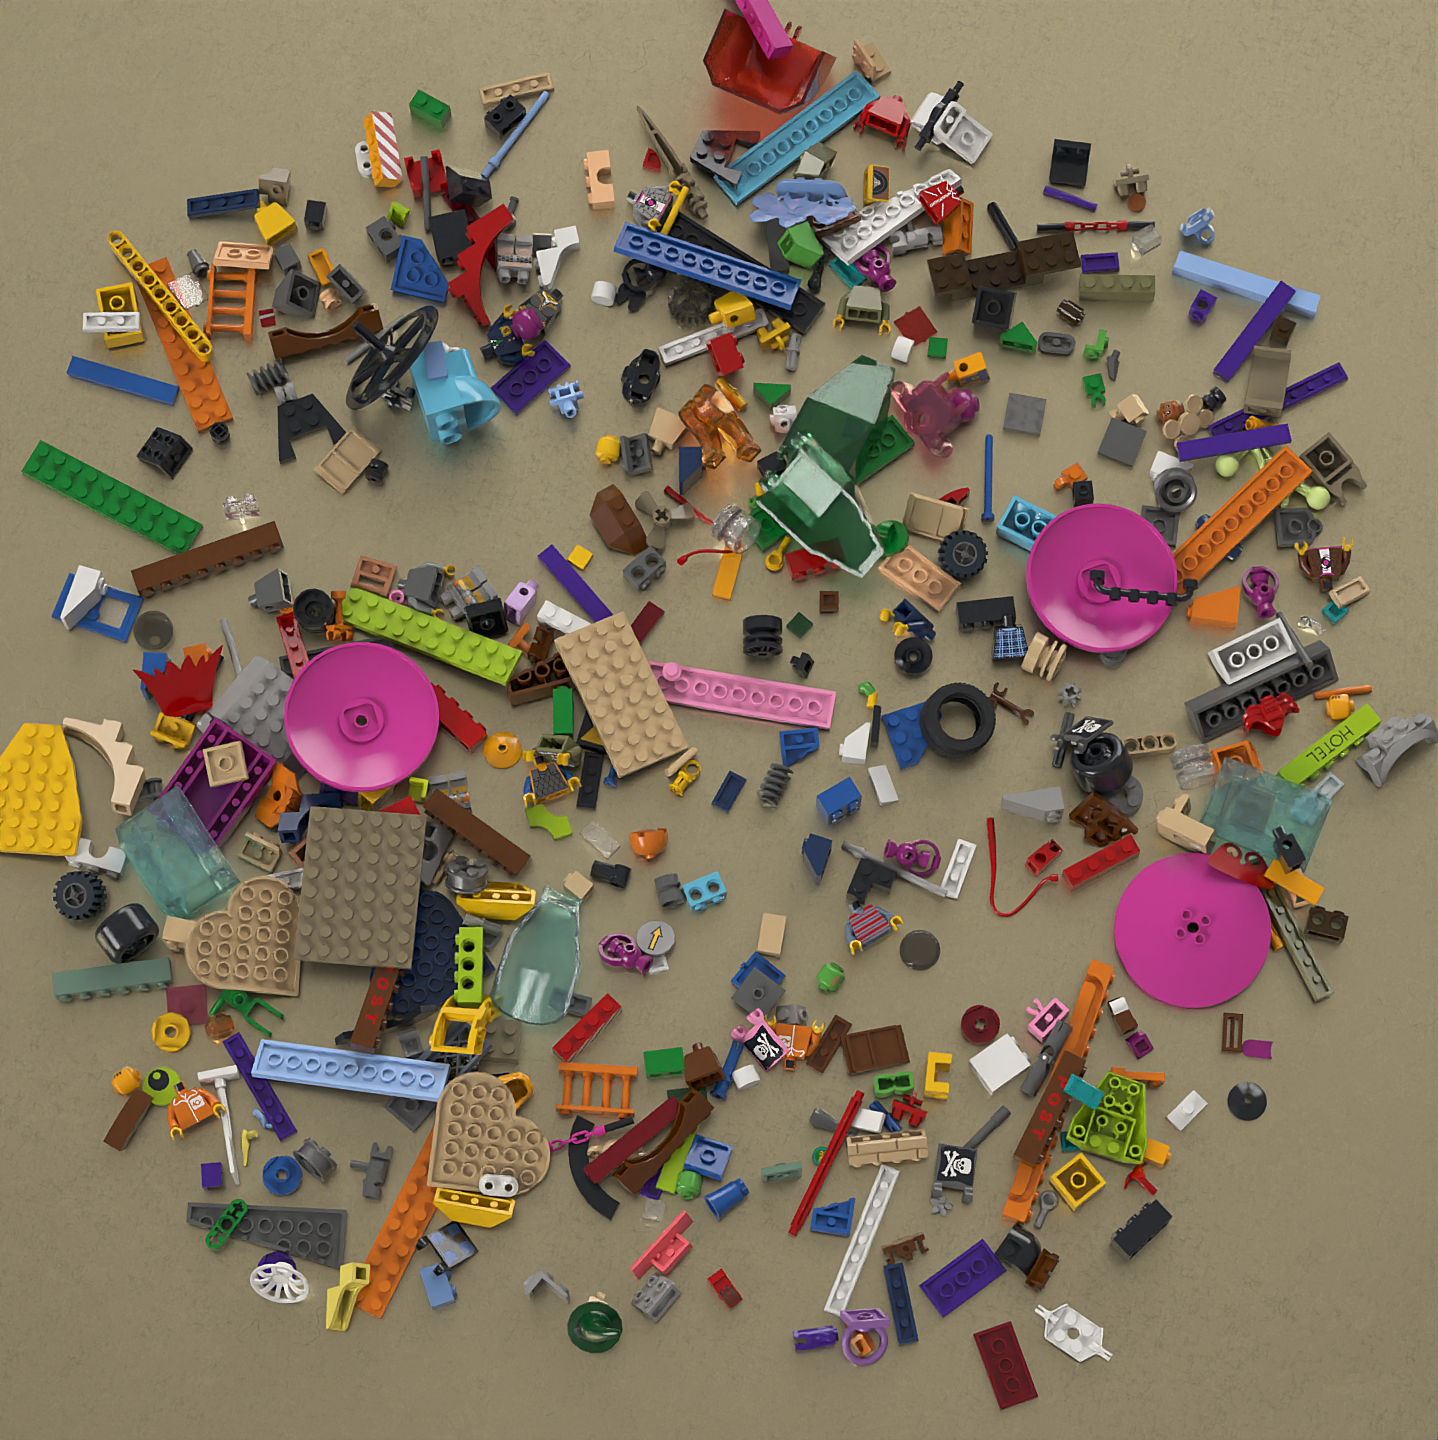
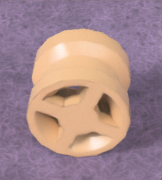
[319,287,342,311]

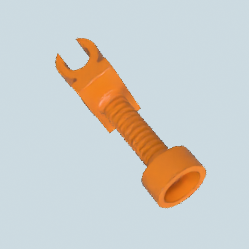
[326,591,353,641]

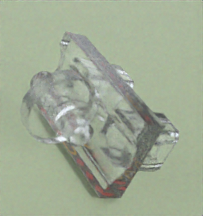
[223,493,260,524]

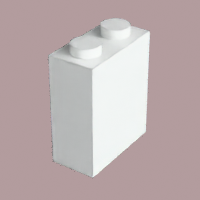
[968,1034,1031,1096]

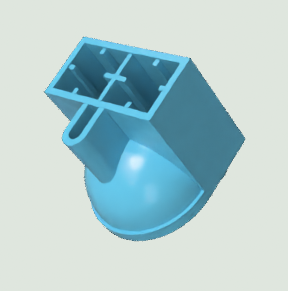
[409,343,501,444]

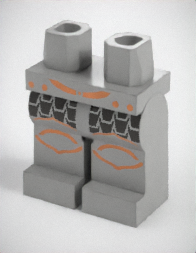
[495,234,533,285]

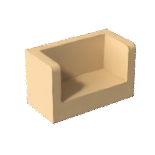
[757,913,787,958]

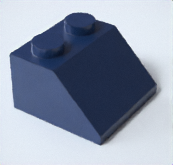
[679,446,706,495]
[801,833,832,886]

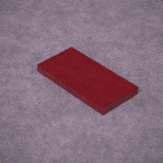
[973,1321,1038,1411]

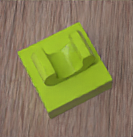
[387,201,411,227]

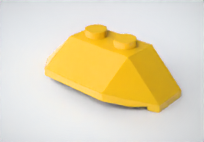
[456,881,536,920]
[433,1187,515,1228]

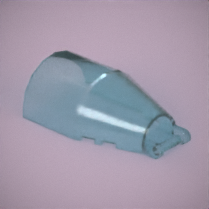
[489,885,581,1025]

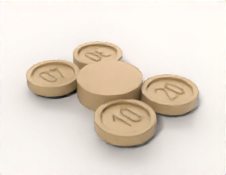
[1163,394,1214,451]

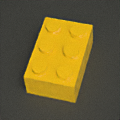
[95,282,144,348]

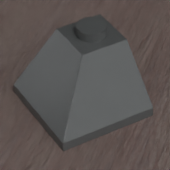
[272,269,321,318]

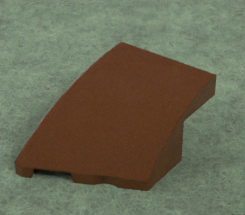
[1069,791,1138,846]

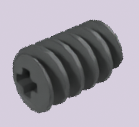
[246,358,289,393]
[757,763,794,807]

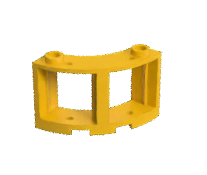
[429,994,503,1055]

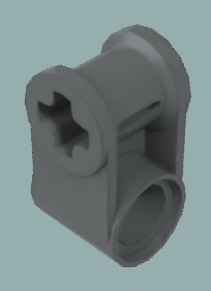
[137,778,162,803]

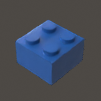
[816,777,862,825]

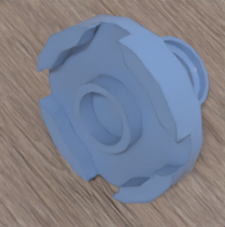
[1180,207,1215,244]

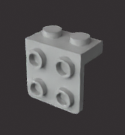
[523,1270,570,1304]

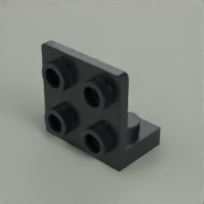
[1049,139,1091,186]
[137,427,193,478]

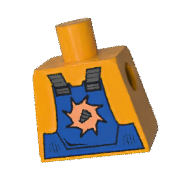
[945,351,990,386]

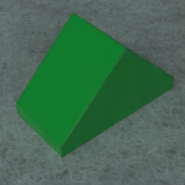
[999,321,1037,352]
[753,382,791,411]

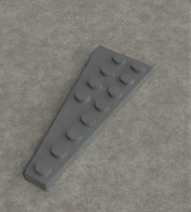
[186,1202,347,1269]

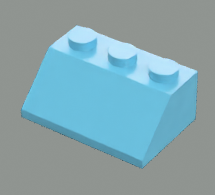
[996,495,1057,551]

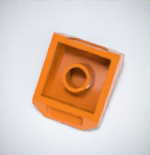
[1208,740,1263,790]

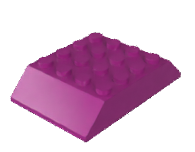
[148,718,277,856]

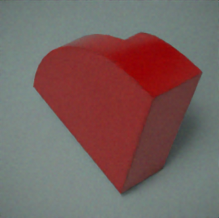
[643,148,661,172]

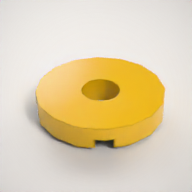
[151,1012,191,1052]

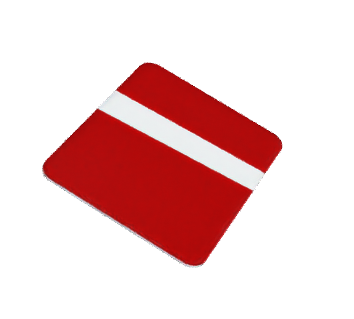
[259,308,276,328]

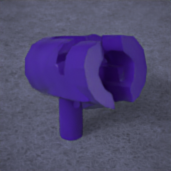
[793,1325,839,1351]

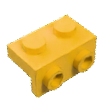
[150,711,197,749]

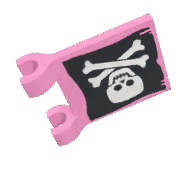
[730,1008,789,1072]

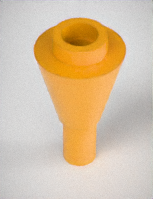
[1245,416,1279,430]

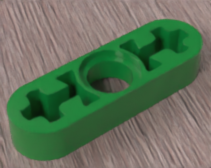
[205,1199,248,1250]

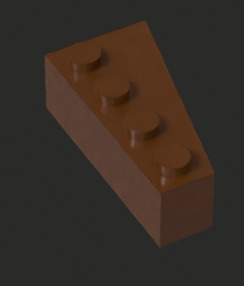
[506,652,576,706]

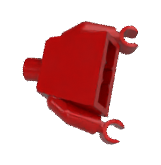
[853,95,911,151]

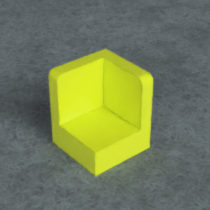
[408,777,430,804]

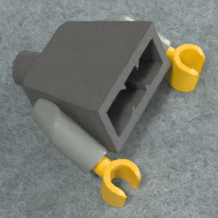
[397,562,455,620]

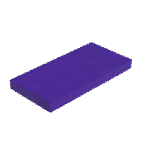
[491,340,571,415]
[919,1239,1007,1318]

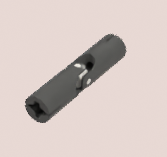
[1020,1019,1073,1096]

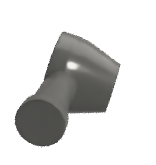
[503,196,519,231]

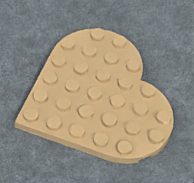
[185,876,300,997]
[427,1072,550,1195]

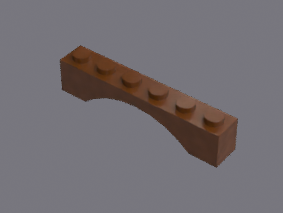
[268,303,384,359]
[612,1088,714,1195]

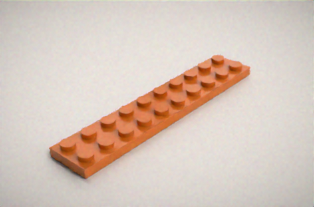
[135,257,234,433]
[1172,445,1313,603]
[354,1126,437,1319]

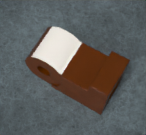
[1107,996,1138,1036]

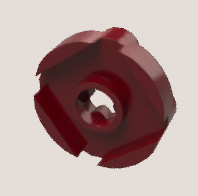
[961,1005,1000,1045]

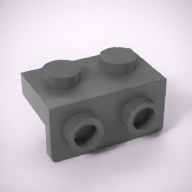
[620,433,653,476]

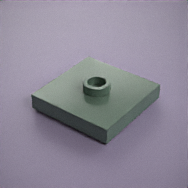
[762,1161,802,1183]

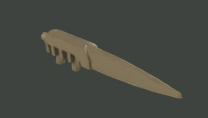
[637,106,708,219]

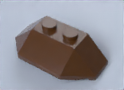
[590,484,649,556]

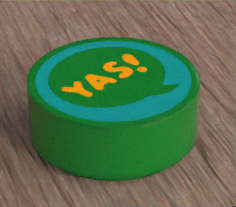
[812,1146,827,1166]

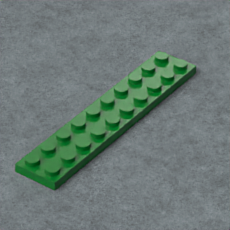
[741,415,915,551]
[21,440,203,554]

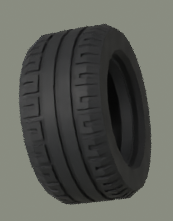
[919,682,996,759]

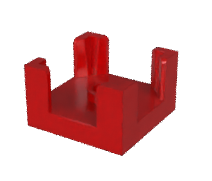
[404,149,448,200]

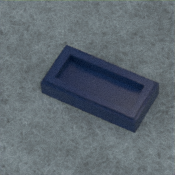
[711,771,747,813]

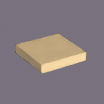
[203,741,249,788]

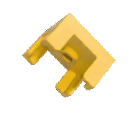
[924,1052,952,1101]

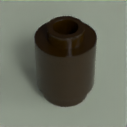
[1056,299,1085,325]

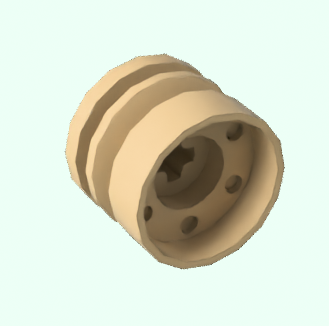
[1021,632,1068,682]

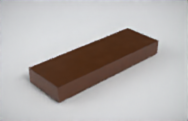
[805,1014,852,1075]

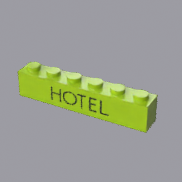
[1276,703,1382,794]

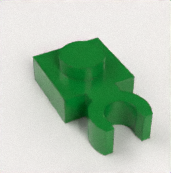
[1082,373,1106,408]

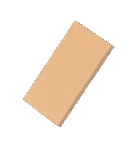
[878,545,962,614]

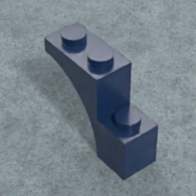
[278,792,343,843]

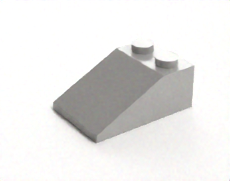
[1001,786,1064,823]

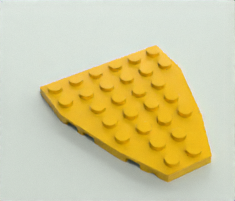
[0,723,83,857]

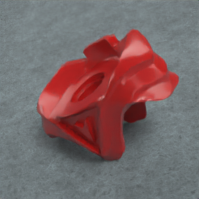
[1242,693,1300,737]

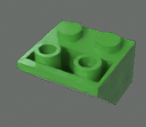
[777,221,824,269]

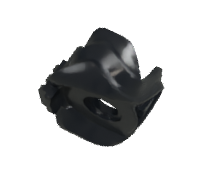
[621,349,661,404]

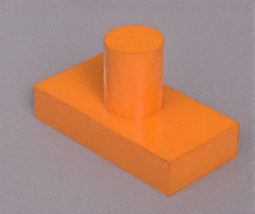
[507,622,531,656]

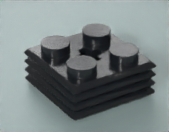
[464,598,509,637]

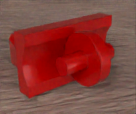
[891,1092,928,1127]

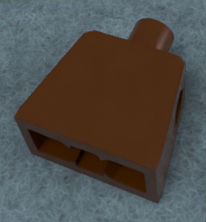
[684,1042,727,1090]

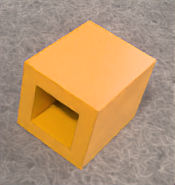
[1142,1138,1172,1168]

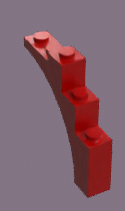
[448,203,515,328]

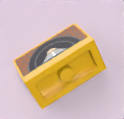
[863,164,890,206]

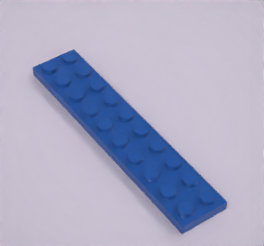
[613,222,801,310]

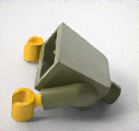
[833,281,891,334]
[522,733,583,768]

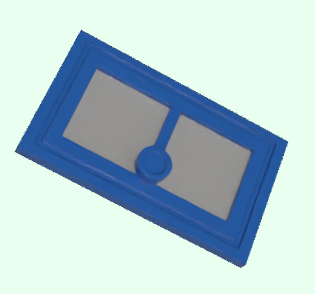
[52,573,144,643]

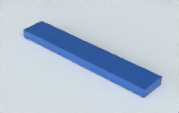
[66,356,179,405]

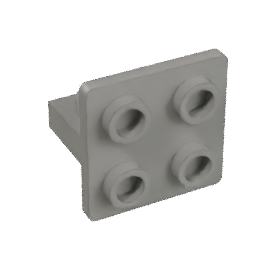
[631,1272,681,1323]

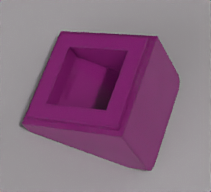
[1125,1030,1154,1059]

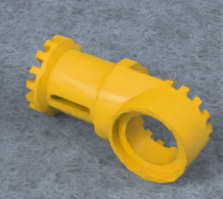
[669,760,701,796]

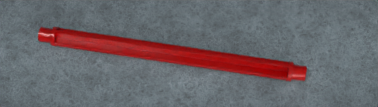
[788,1090,864,1236]

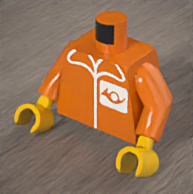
[764,1014,825,1070]
[167,1081,227,1141]

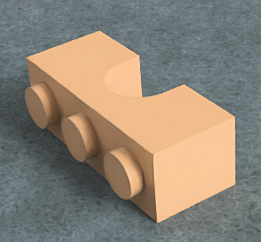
[583,150,615,210]

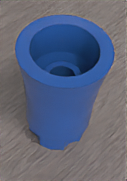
[704,1178,749,1219]

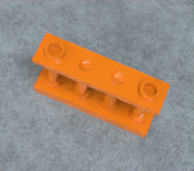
[203,263,258,341]
[555,1062,638,1119]

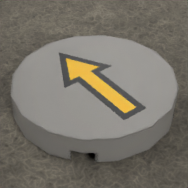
[636,920,675,958]

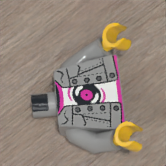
[626,181,682,232]

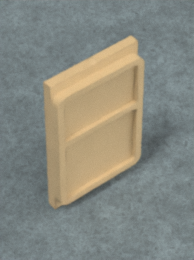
[314,426,382,494]
[902,492,969,541]

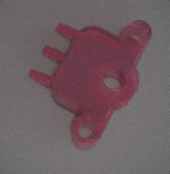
[891,372,969,458]

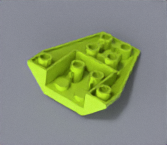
[1066,1071,1147,1165]

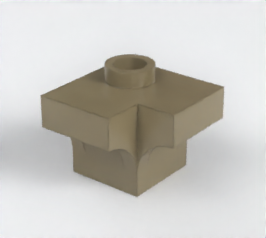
[259,167,291,205]

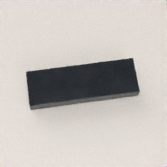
[576,751,604,811]

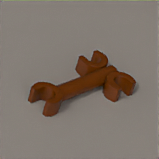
[988,682,1034,725]

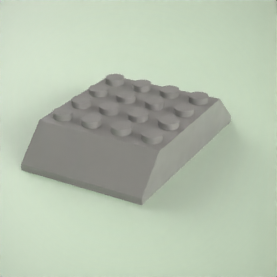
[207,655,307,780]

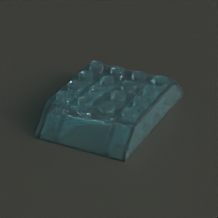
[1199,757,1333,873]
[115,785,240,920]

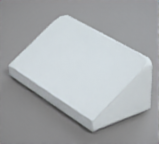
[867,765,899,806]

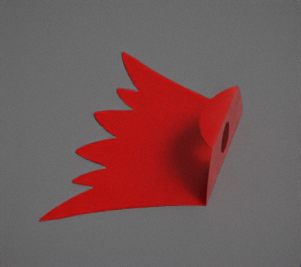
[133,645,223,717]

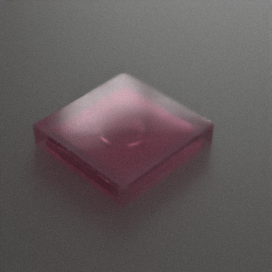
[166,984,208,1028]

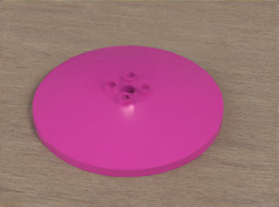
[1026,504,1178,653]
[284,642,439,792]
[1114,853,1271,1008]

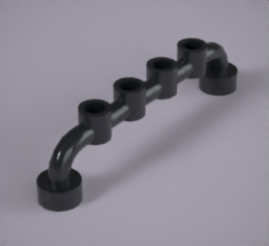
[1089,570,1198,606]

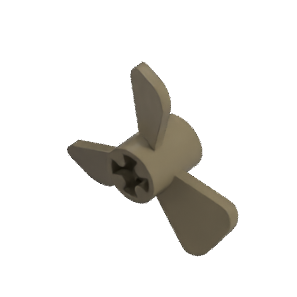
[635,491,694,550]

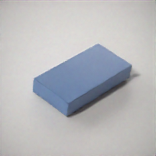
[424,340,448,381]

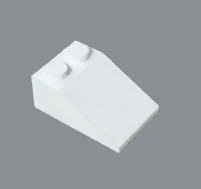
[60,565,108,630]

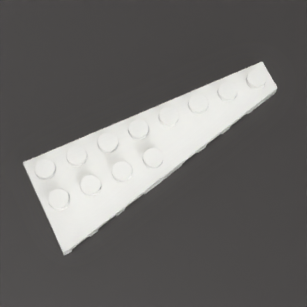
[818,169,962,266]

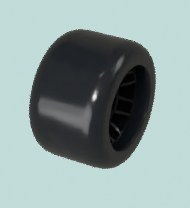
[1070,732,1133,795]
[95,903,159,964]

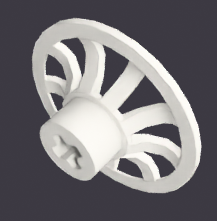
[250,1262,309,1304]

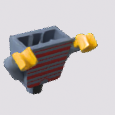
[845,900,904,955]

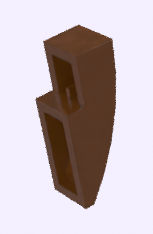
[103,1088,154,1151]

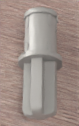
[785,333,801,371]
[462,912,502,936]

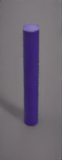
[1043,186,1098,211]

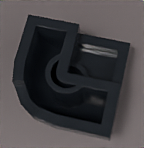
[995,1223,1041,1278]

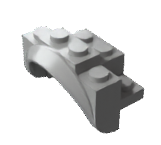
[1356,712,1438,786]

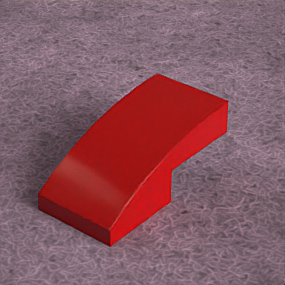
[938,487,970,506]

